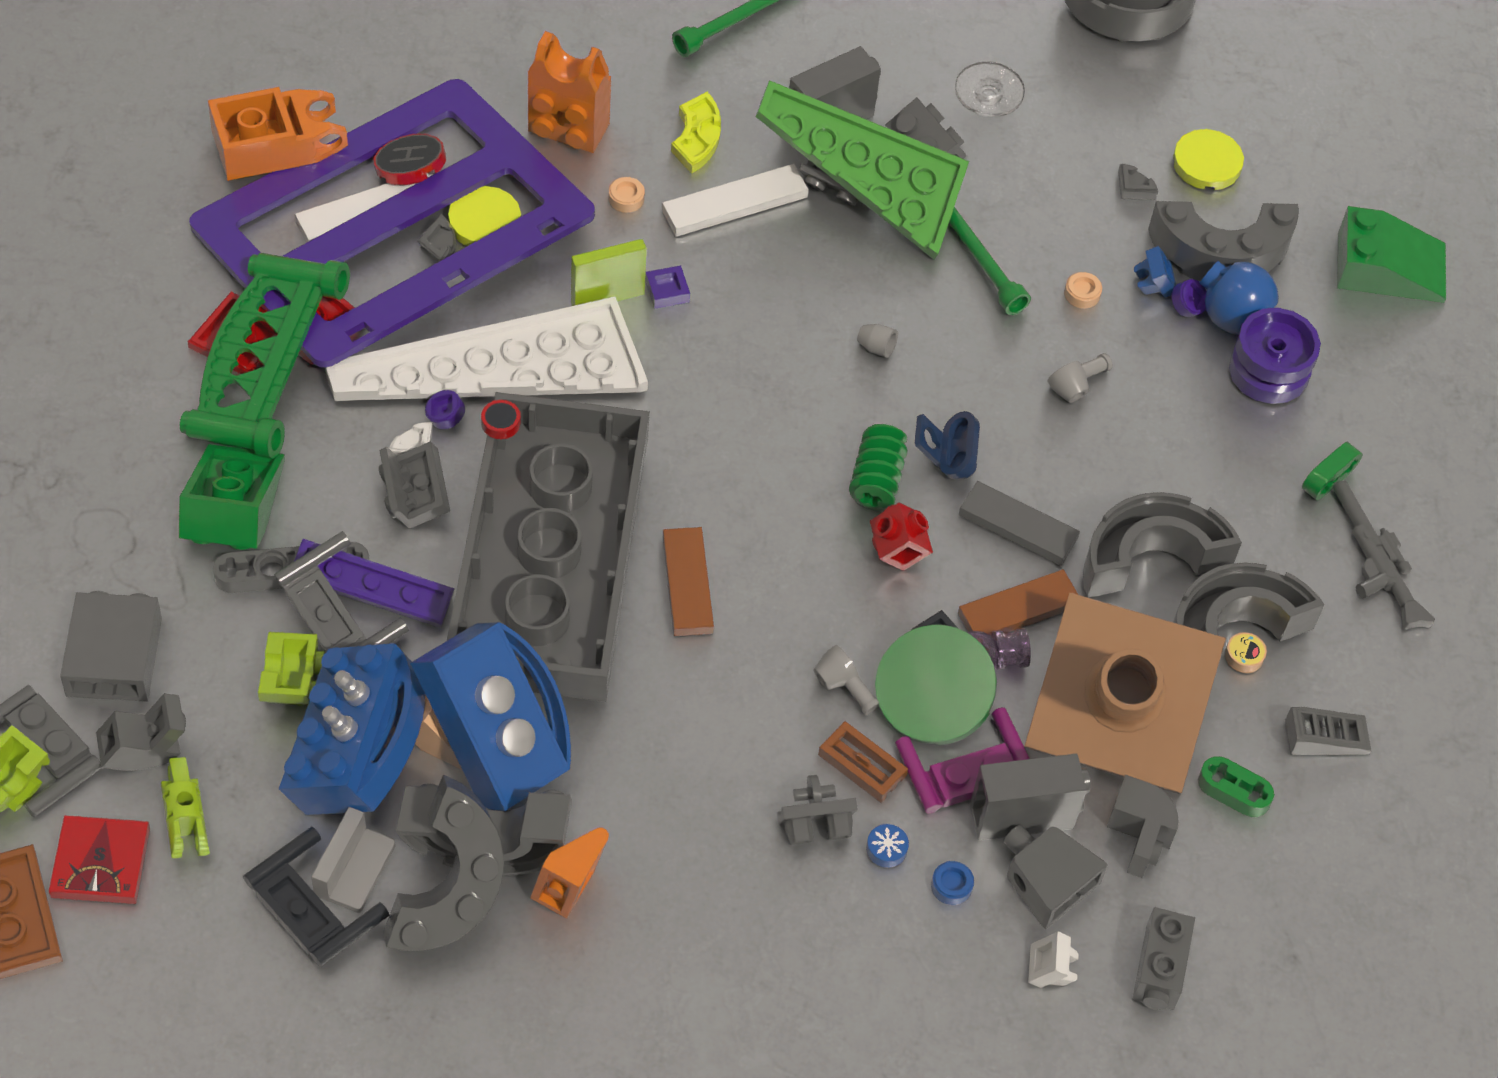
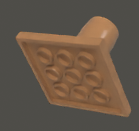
[1024,592,1226,794]

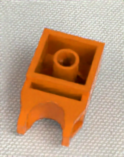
[528,31,611,153]
[208,87,348,181]

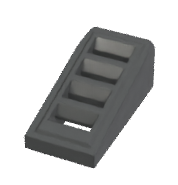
[1285,707,1371,755]

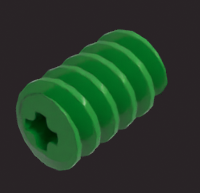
[849,424,908,511]

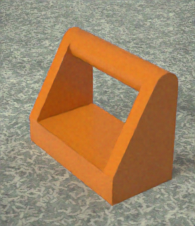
[530,827,609,919]

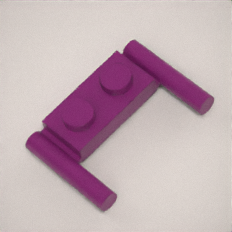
[895,707,1030,814]

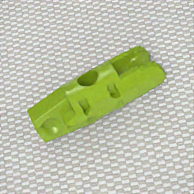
[161,757,210,858]

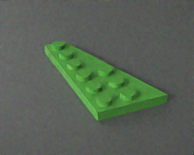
[755,80,969,259]

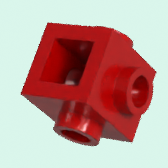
[870,502,933,571]

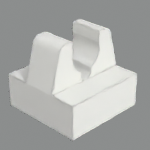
[1028,931,1079,988]

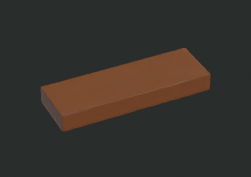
[663,527,714,636]
[958,569,1078,643]

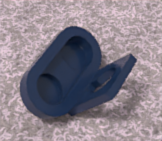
[914,411,980,479]

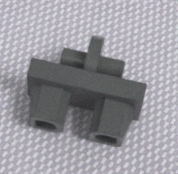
[777,775,858,845]

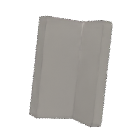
[311,807,395,913]

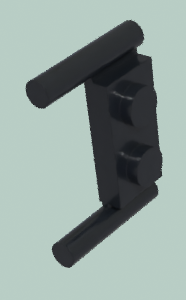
[243,826,390,967]

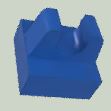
[1134,246,1176,298]

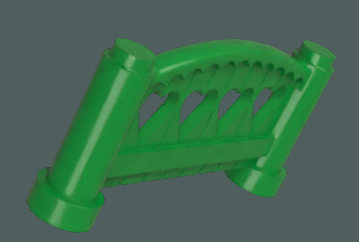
[179,253,350,458]

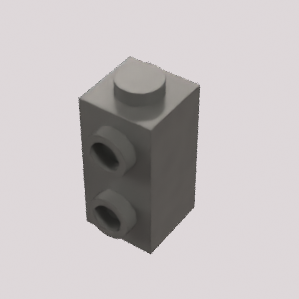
[1132,907,1196,1010]

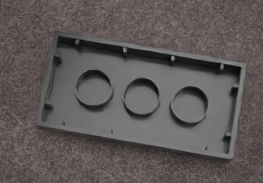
[447,392,650,702]

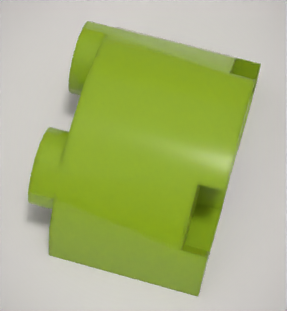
[258,632,325,705]
[0,725,50,813]

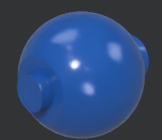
[1199,261,1279,335]

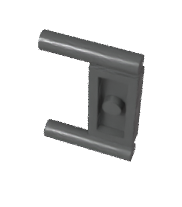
[274,531,409,653]
[0,685,102,817]

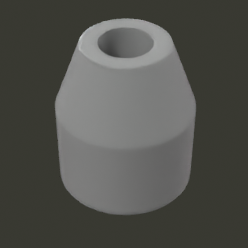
[857,324,898,358]

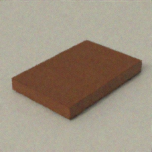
[0,844,63,979]

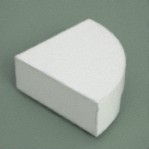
[390,422,433,456]

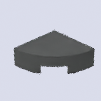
[1118,164,1158,200]
[417,214,456,261]

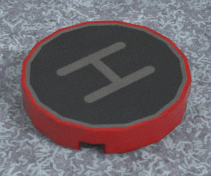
[374,134,446,185]

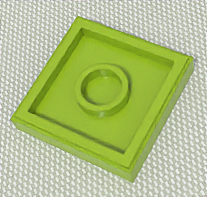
[571,239,647,306]

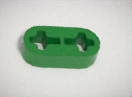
[1302,441,1363,501]
[1198,756,1275,817]

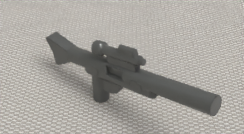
[1333,480,1435,630]

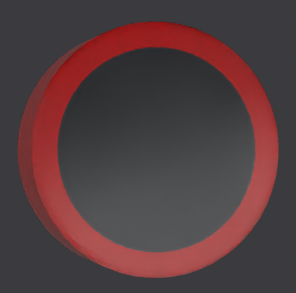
[481,400,521,440]

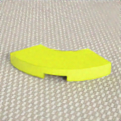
[671,91,721,174]

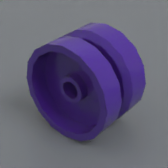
[1229,308,1321,404]

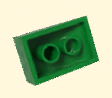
[1337,206,1446,303]
[179,444,285,550]

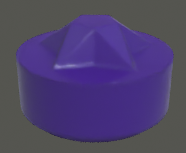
[1172,279,1206,318]
[425,390,465,429]

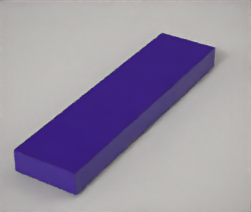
[294,539,455,628]

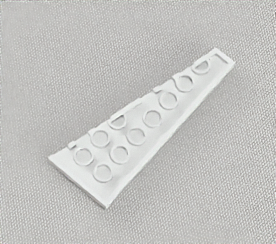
[325,297,648,401]

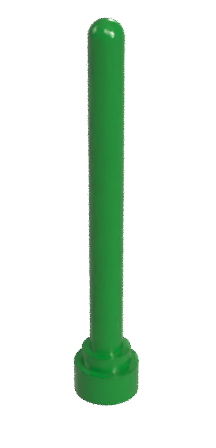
[672,0,780,57]
[949,207,1031,315]

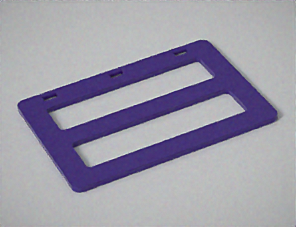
[189,79,595,367]

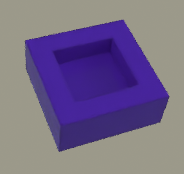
[645,265,691,309]

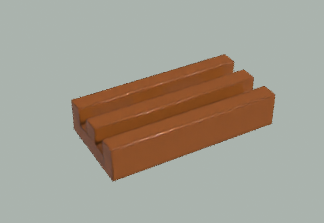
[818,721,908,803]

